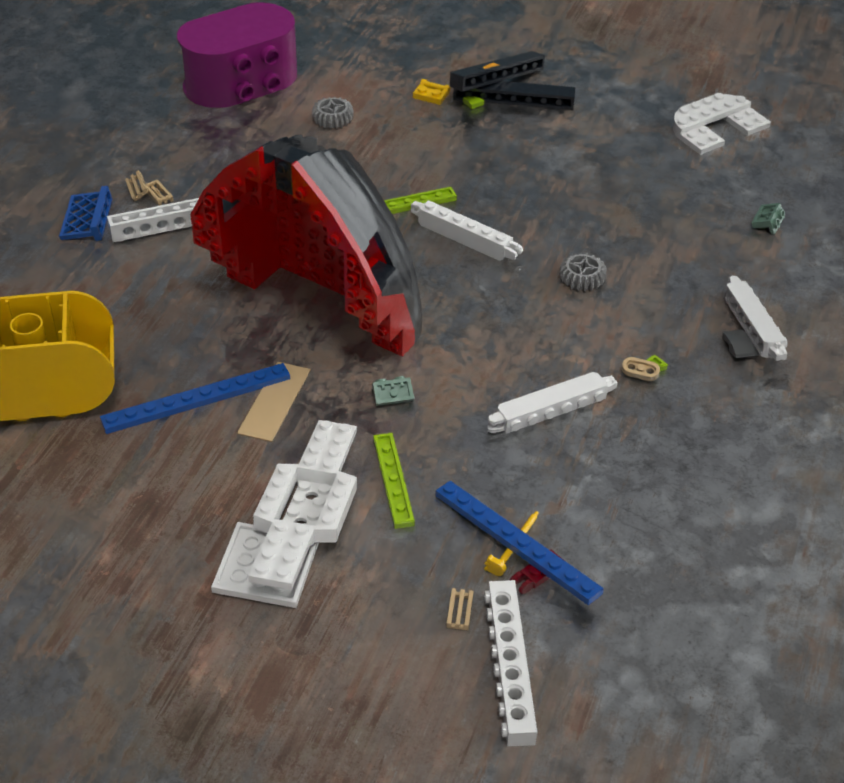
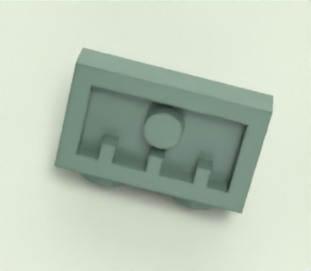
[751,203,785,234]
[371,376,414,406]

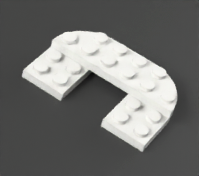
[673,93,771,155]

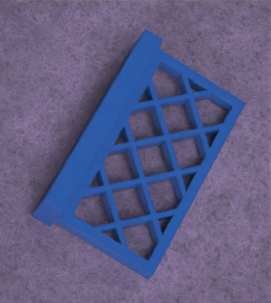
[59,186,113,241]

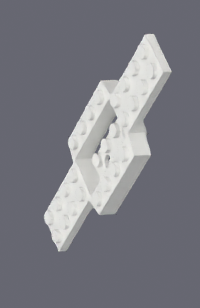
[248,420,357,590]

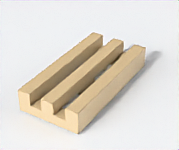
[125,170,148,201]
[146,180,174,206]
[446,588,474,630]

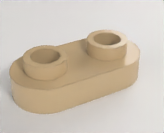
[622,357,660,381]

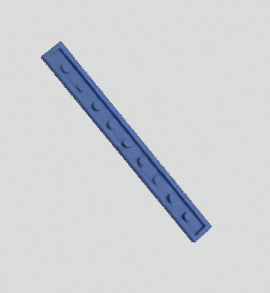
[100,363,290,434]
[435,481,604,606]

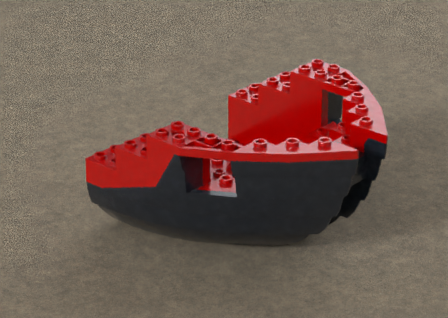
[190,134,422,357]

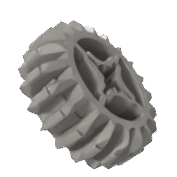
[312,97,353,129]
[559,252,607,292]

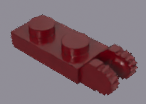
[510,549,565,595]

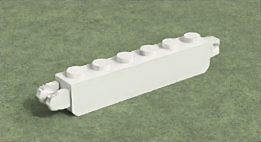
[411,200,523,261]
[725,276,787,361]
[487,372,618,434]

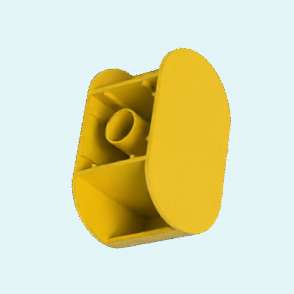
[0,291,115,421]

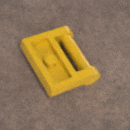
[413,79,451,105]

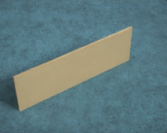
[237,362,311,442]

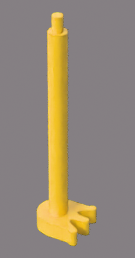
[484,511,539,576]

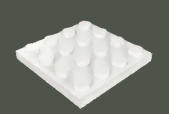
[211,522,319,608]

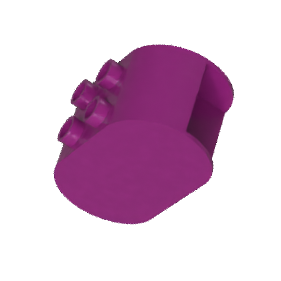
[177,2,297,108]

